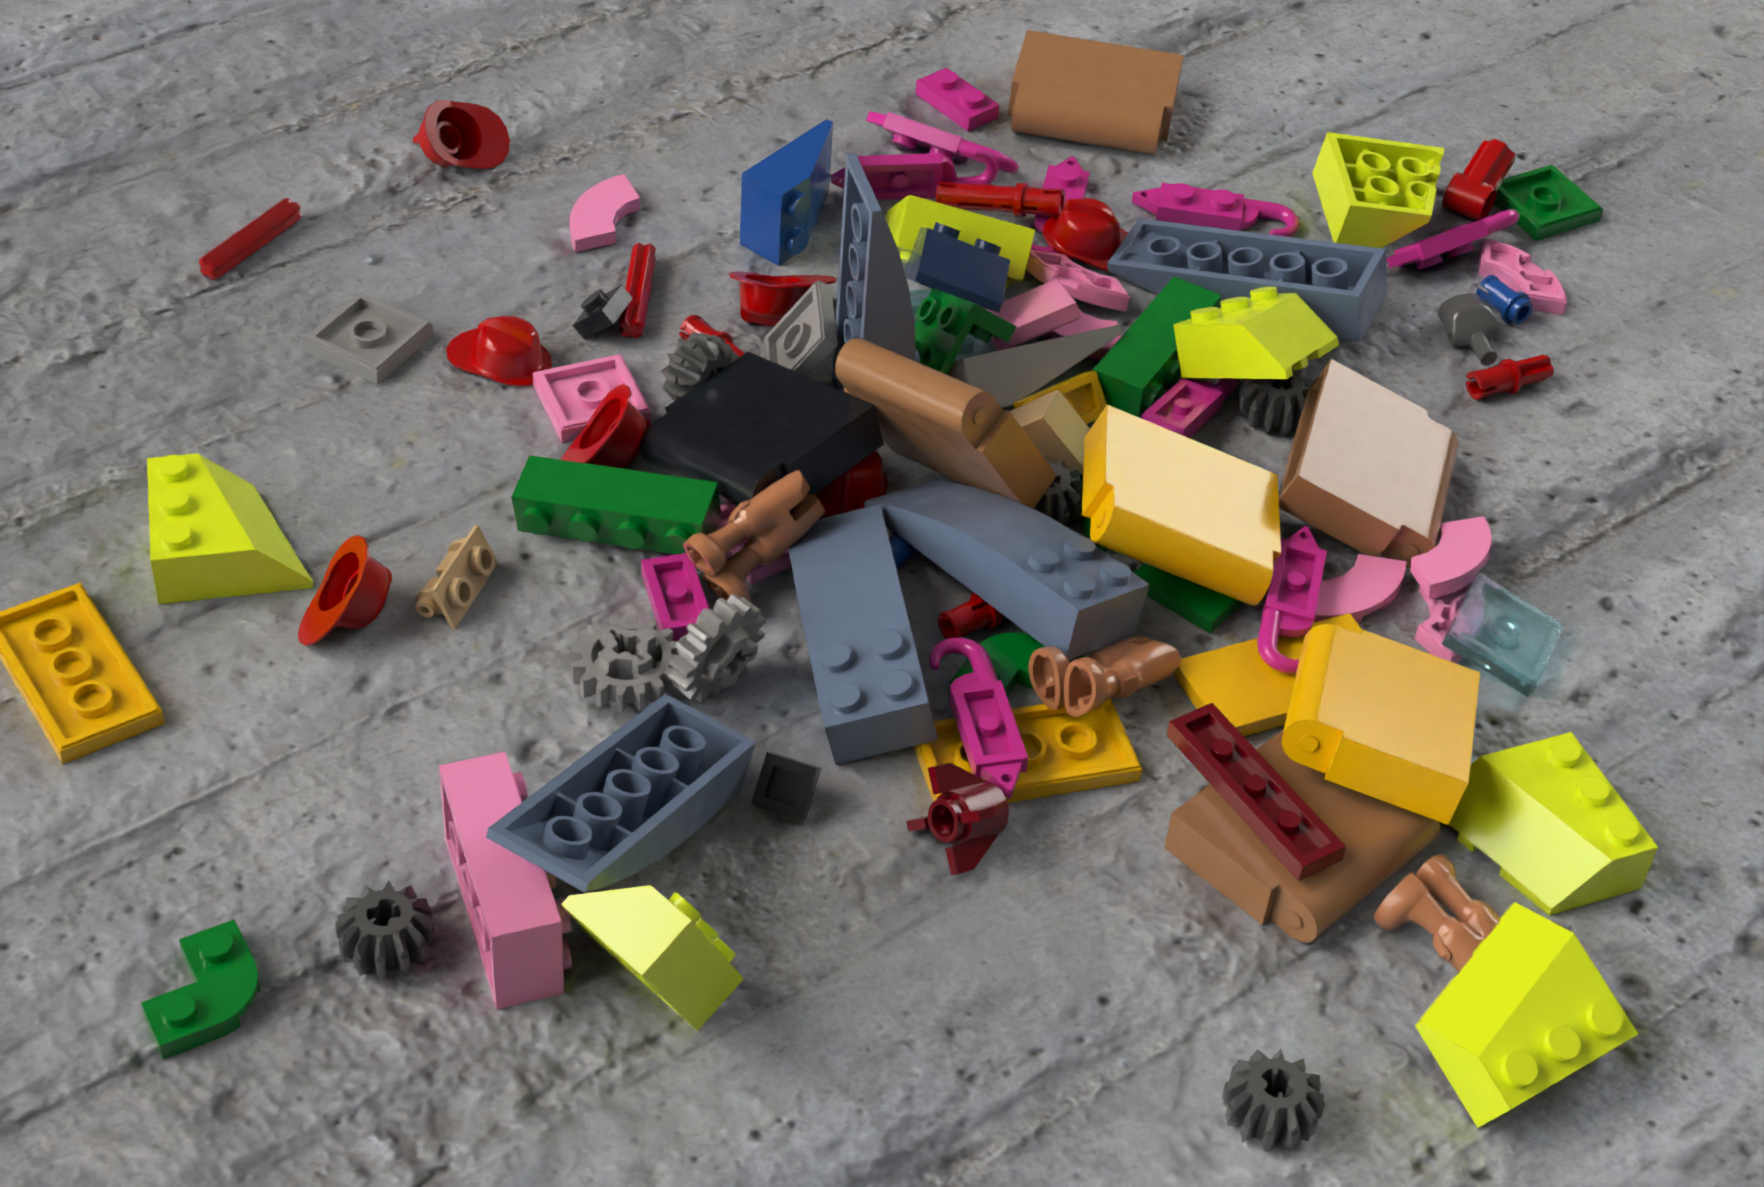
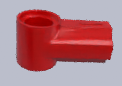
[1442,138,1516,221]

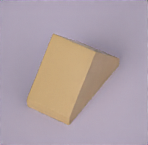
[1009,390,1090,474]

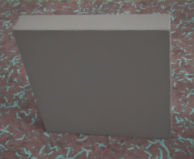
[764,280,838,377]
[302,292,433,385]

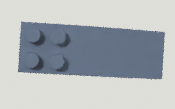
[832,153,920,392]
[1107,218,1387,341]
[864,479,1149,660]
[788,504,938,765]
[486,694,756,893]

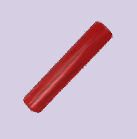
[199,198,302,280]
[619,242,656,338]

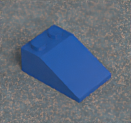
[740,119,833,266]

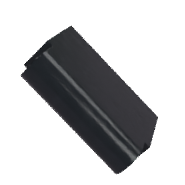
[640,352,884,506]

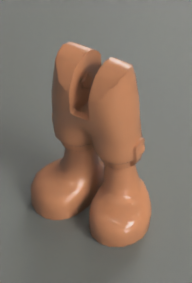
[683,470,826,602]
[1028,636,1181,717]
[1374,854,1500,972]

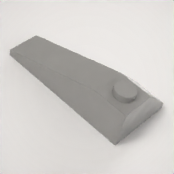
[948,325,1122,408]

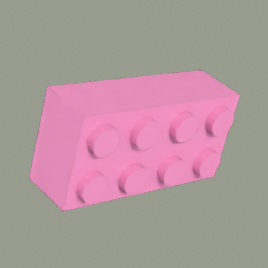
[439,752,572,1010]

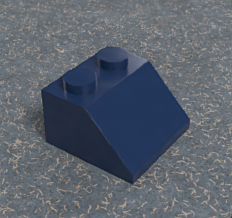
[904,222,1010,313]

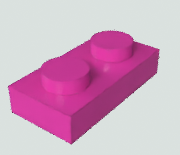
[915,68,1000,132]
[641,553,709,641]

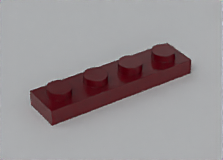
[1166,703,1346,881]

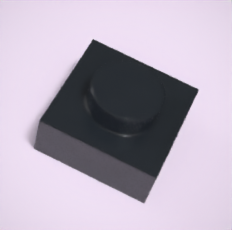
[572,285,633,339]
[751,752,822,820]

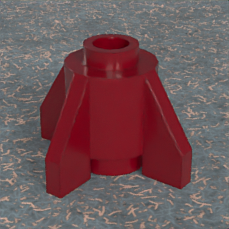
[906,763,1009,875]

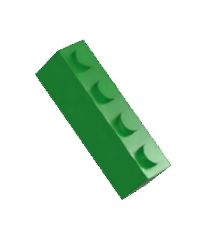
[1093,276,1222,419]
[511,455,722,555]

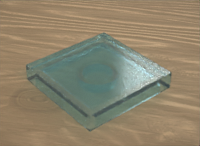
[1441,573,1564,697]

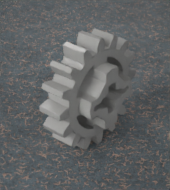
[668,594,766,703]
[571,614,679,712]

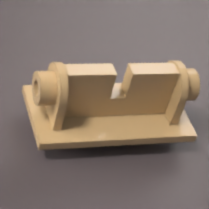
[415,525,498,629]

